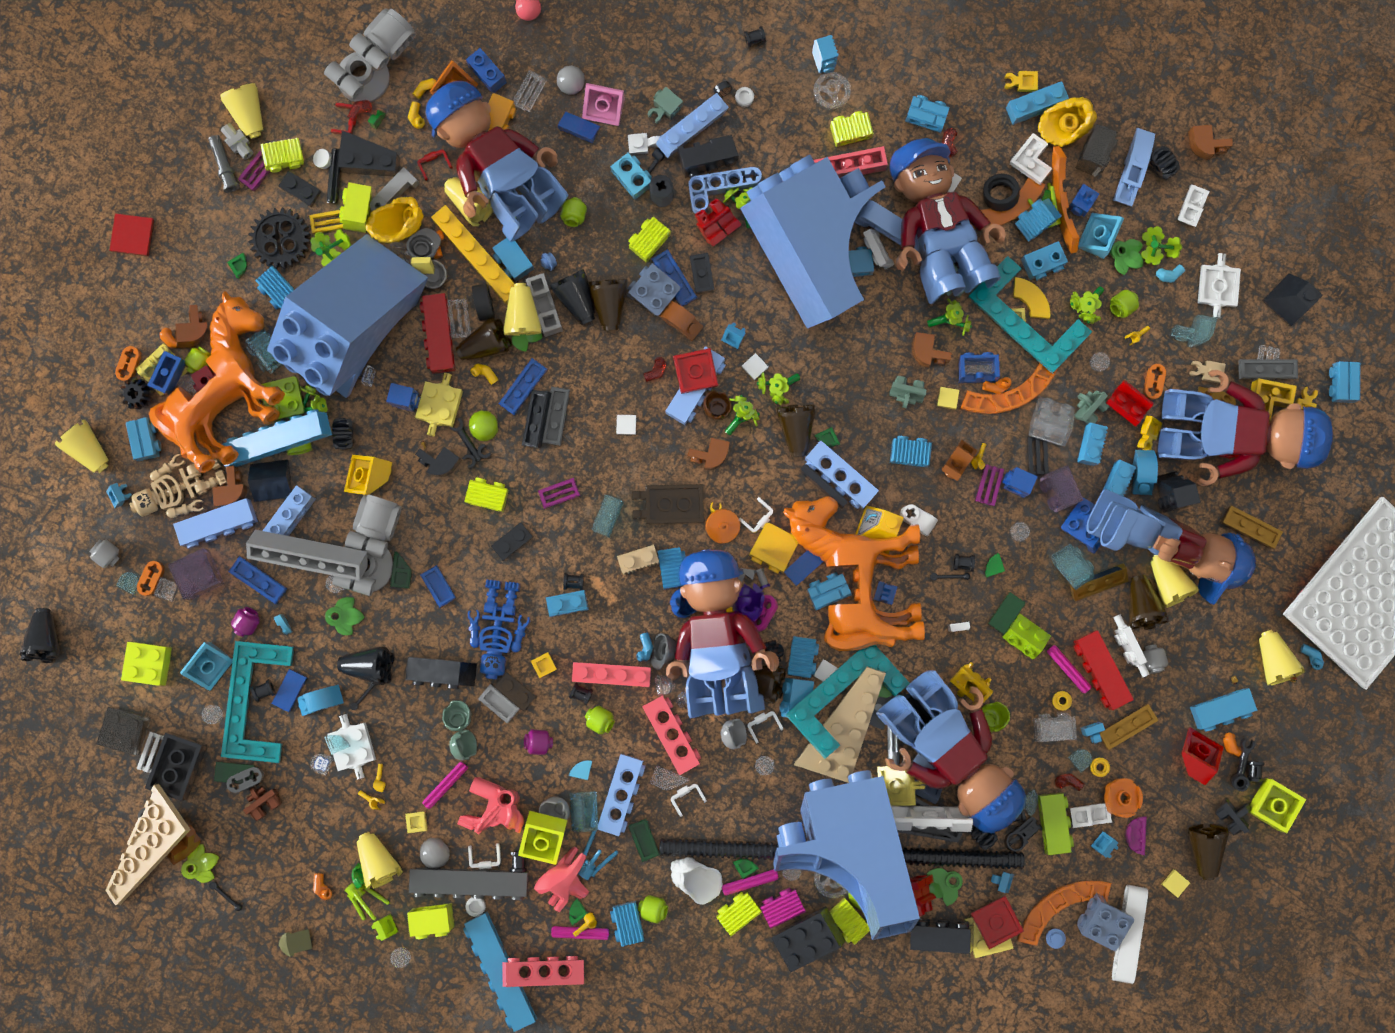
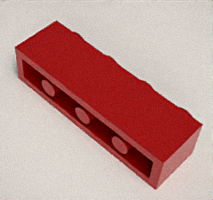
[420,293,456,374]
[1073,630,1134,710]

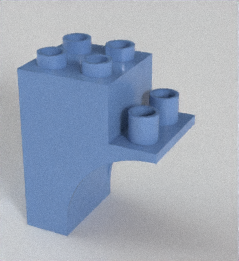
[740,155,885,328]
[267,234,428,398]
[773,770,920,940]

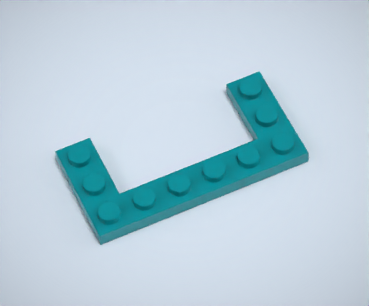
[968,256,1092,374]
[221,641,294,763]
[786,645,910,759]

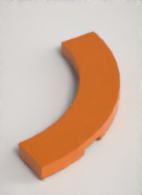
[1052,146,1080,253]
[970,177,1045,229]
[960,362,1058,414]
[1017,880,1112,946]

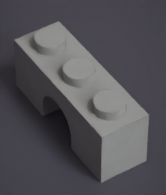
[526,273,563,337]

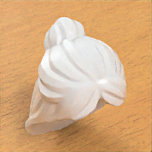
[671,857,723,905]

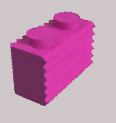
[760,887,806,929]

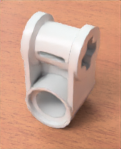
[900,504,938,537]

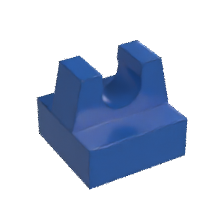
[873,581,897,605]

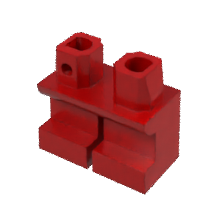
[695,198,741,247]
[910,874,936,916]

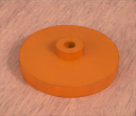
[706,509,740,543]

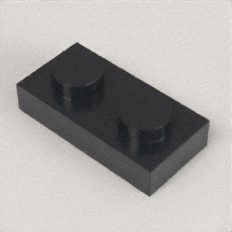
[278,171,321,207]
[689,253,715,294]
[491,522,533,561]

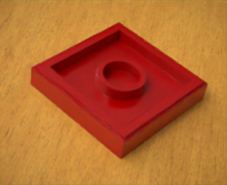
[109,214,154,256]
[673,348,718,394]
[970,895,1024,950]

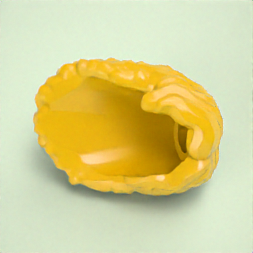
[1038,97,1097,147]
[366,197,424,244]

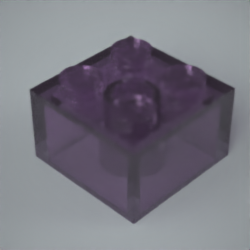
[1039,465,1084,513]
[168,548,224,601]

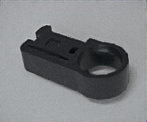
[1004,817,1043,852]

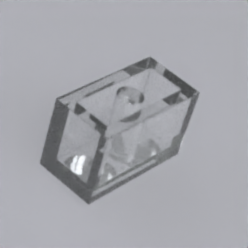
[1033,712,1077,742]

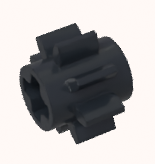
[763,640,784,662]

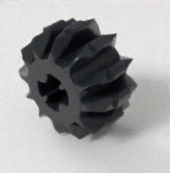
[1150,146,1180,180]
[119,377,154,410]
[332,418,354,450]
[968,825,998,850]

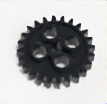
[248,207,311,269]

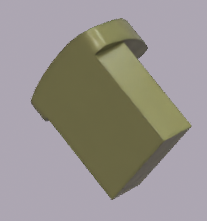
[279,929,312,957]

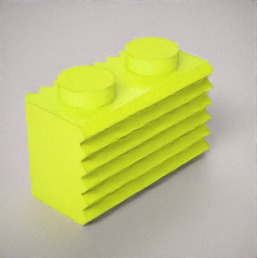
[830,111,874,147]
[261,138,304,173]
[629,217,671,263]
[464,478,509,512]
[716,892,762,936]
[829,898,870,945]

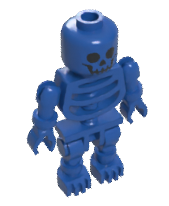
[468,579,530,679]

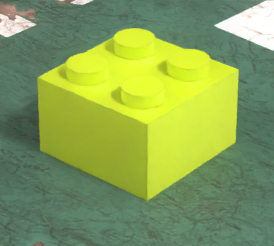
[339,182,372,233]
[121,642,172,686]
[1248,778,1306,833]
[518,811,567,865]
[407,903,454,939]

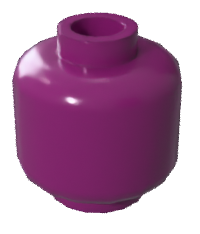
[231,607,260,637]
[524,729,553,755]

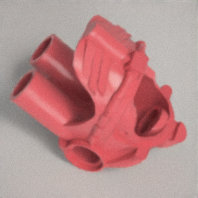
[457,777,524,834]

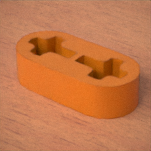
[115,346,142,382]
[1143,364,1166,400]
[137,561,165,596]

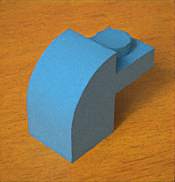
[1132,450,1158,495]
[297,685,344,716]

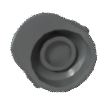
[407,228,441,258]
[651,633,677,670]

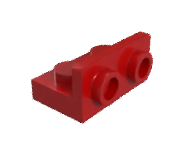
[1106,380,1154,427]

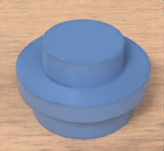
[540,252,557,271]
[1046,928,1066,949]

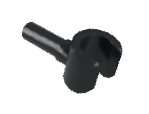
[647,148,665,174]

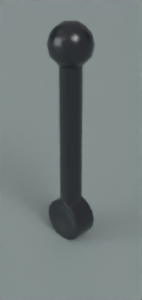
[930,572,970,581]
[350,683,377,710]
[209,882,242,911]

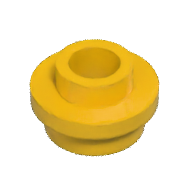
[1059,113,1079,133]
[1052,691,1072,711]
[1090,757,1110,777]

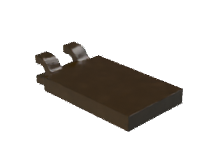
[632,484,704,524]

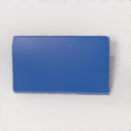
[558,112,600,144]

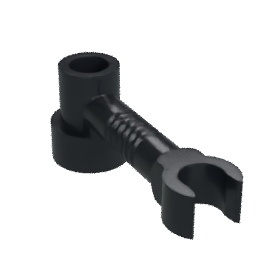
[1230,738,1255,792]

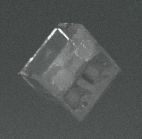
[1028,396,1075,447]

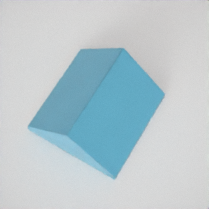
[1078,213,1124,259]
[180,642,233,691]

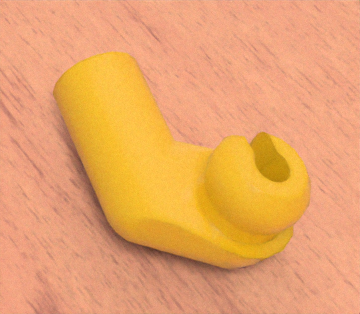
[412,78,436,100]
[408,101,425,129]
[470,363,499,385]

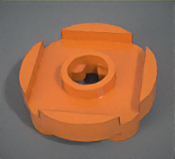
[1104,778,1143,818]

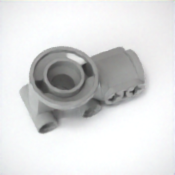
[324,8,416,104]
[332,495,402,596]

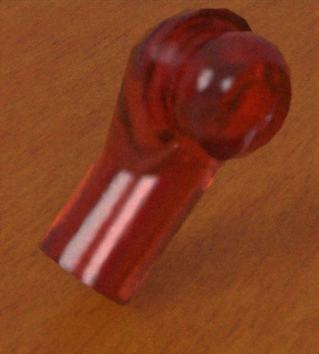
[347,100,372,121]
[942,128,958,157]
[643,357,666,382]
[1055,773,1085,791]

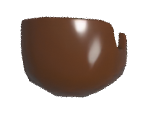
[703,390,732,420]

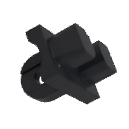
[1216,798,1251,835]

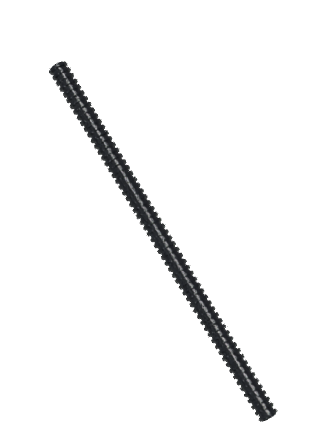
[659,838,1025,870]

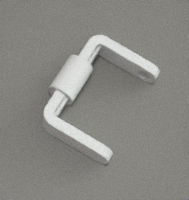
[739,497,773,533]
[747,711,784,744]
[671,784,707,817]
[468,843,501,870]

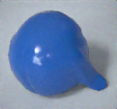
[670,588,697,618]

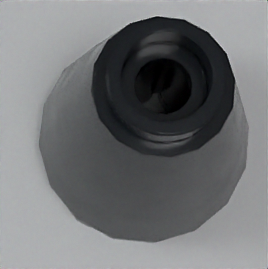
[550,269,595,325]
[19,608,60,663]
[337,647,394,685]

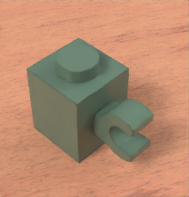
[648,87,683,124]

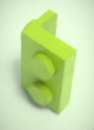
[1003,613,1051,659]

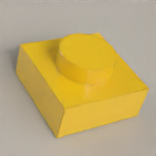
[531,652,557,678]

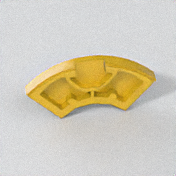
[1013,277,1050,319]

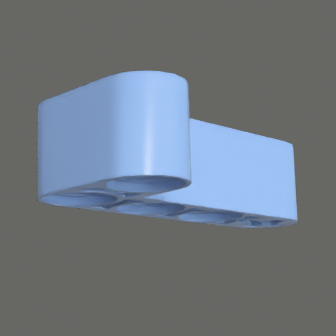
[689,167,762,214]
[854,200,920,253]

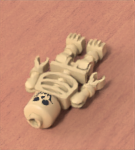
[129,454,227,518]

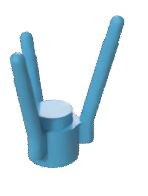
[578,829,618,880]

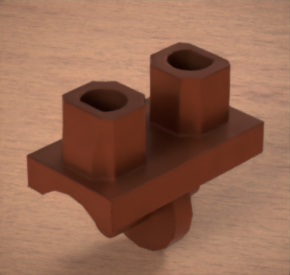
[243,786,281,821]

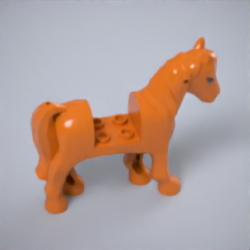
[149,291,285,473]
[783,496,925,651]

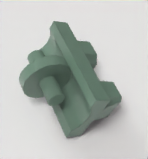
[889,376,927,408]
[1074,391,1110,424]

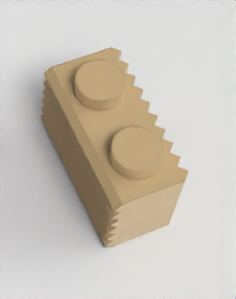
[617,545,659,575]

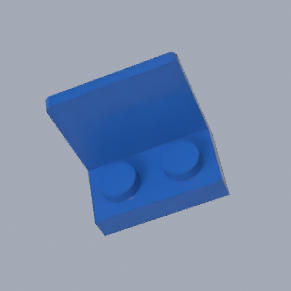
[1061,498,1101,554]

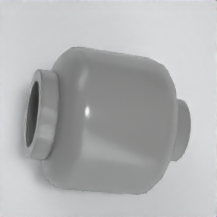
[89,540,120,568]
[1143,644,1168,674]

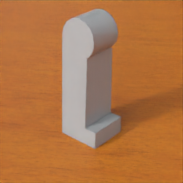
[370,167,420,211]

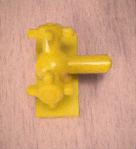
[950,662,993,703]

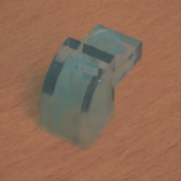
[1170,314,1217,348]

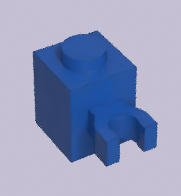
[1069,184,1099,217]

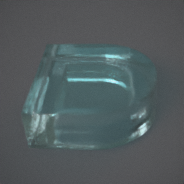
[116,572,139,595]
[1067,749,1092,773]

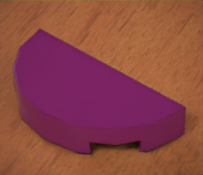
[1125,816,1147,855]

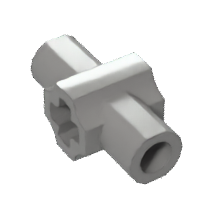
[221,123,254,160]

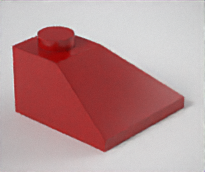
[1182,727,1224,785]

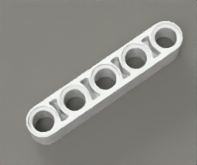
[1112,885,1148,984]

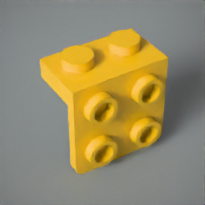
[749,523,798,574]

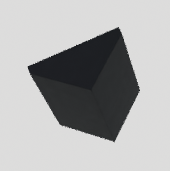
[248,459,292,502]

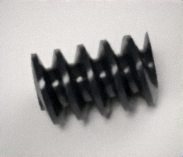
[649,175,674,207]

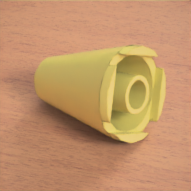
[220,83,263,139]
[445,177,493,226]
[503,283,542,336]
[55,419,109,473]
[1151,555,1199,608]
[1259,630,1305,686]
[357,832,403,890]

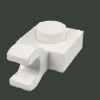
[628,133,660,155]

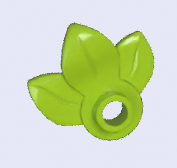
[181,844,219,883]

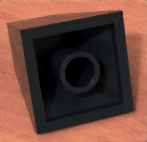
[1262,273,1323,326]

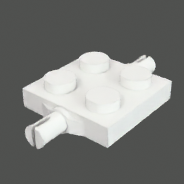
[1198,253,1241,318]
[1113,614,1150,677]
[328,714,376,780]

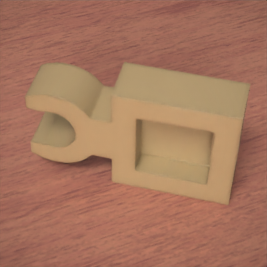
[1189,361,1226,384]

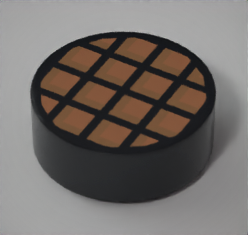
[713,81,732,98]

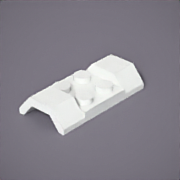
[891,805,973,832]

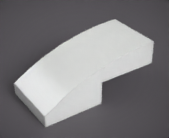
[1178,185,1210,227]
[1070,803,1112,828]

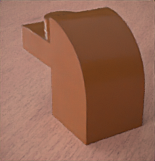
[1188,125,1233,160]
[658,301,704,341]
[175,305,207,348]
[912,332,952,368]
[687,438,730,470]
[942,440,978,481]
[212,466,247,508]
[166,823,201,865]

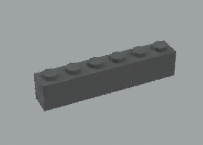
[409,867,529,900]

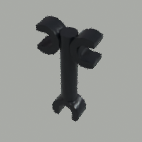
[450,418,492,469]

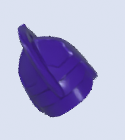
[732,587,765,622]

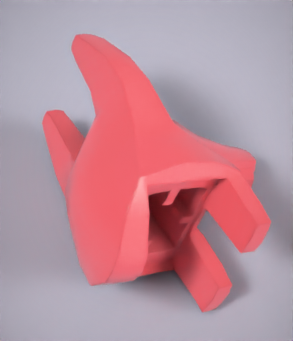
[534,846,589,912]

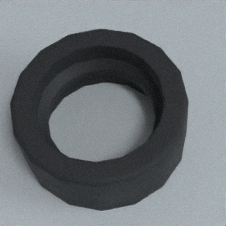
[983,173,1020,212]
[472,283,494,321]

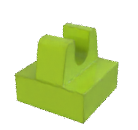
[371,914,398,941]

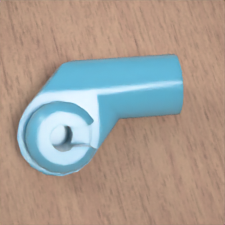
[1156,264,1185,283]

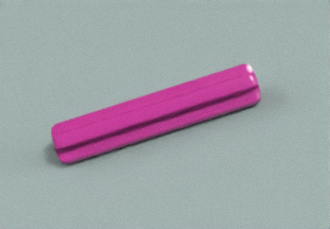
[1047,645,1091,693]
[422,761,468,809]
[722,869,779,895]
[551,926,609,940]

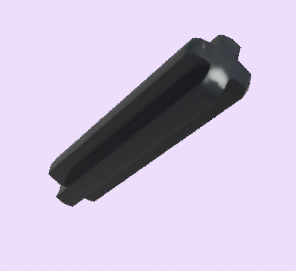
[327,148,340,204]

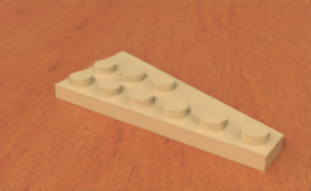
[794,666,886,783]
[105,784,191,906]

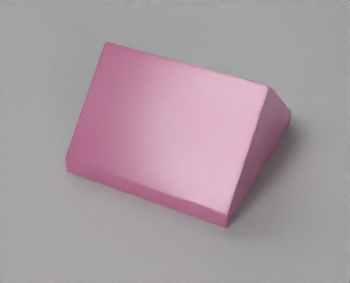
[582,83,625,126]

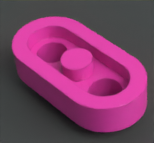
[754,595,778,632]

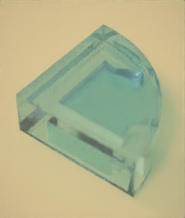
[324,735,350,755]
[1024,789,1038,816]

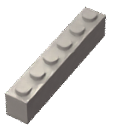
[246,530,367,581]

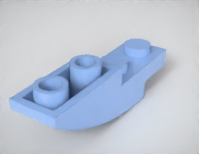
[1113,128,1155,206]

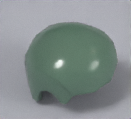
[442,700,472,732]
[449,730,477,761]

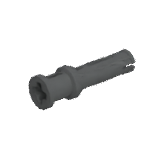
[208,135,240,193]

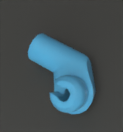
[636,633,653,662]
[1300,644,1324,670]

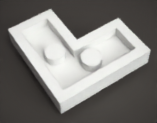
[1010,133,1052,185]

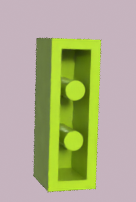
[1037,792,1074,855]

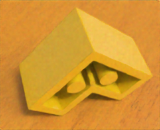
[1251,378,1297,420]

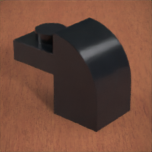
[415,447,462,477]

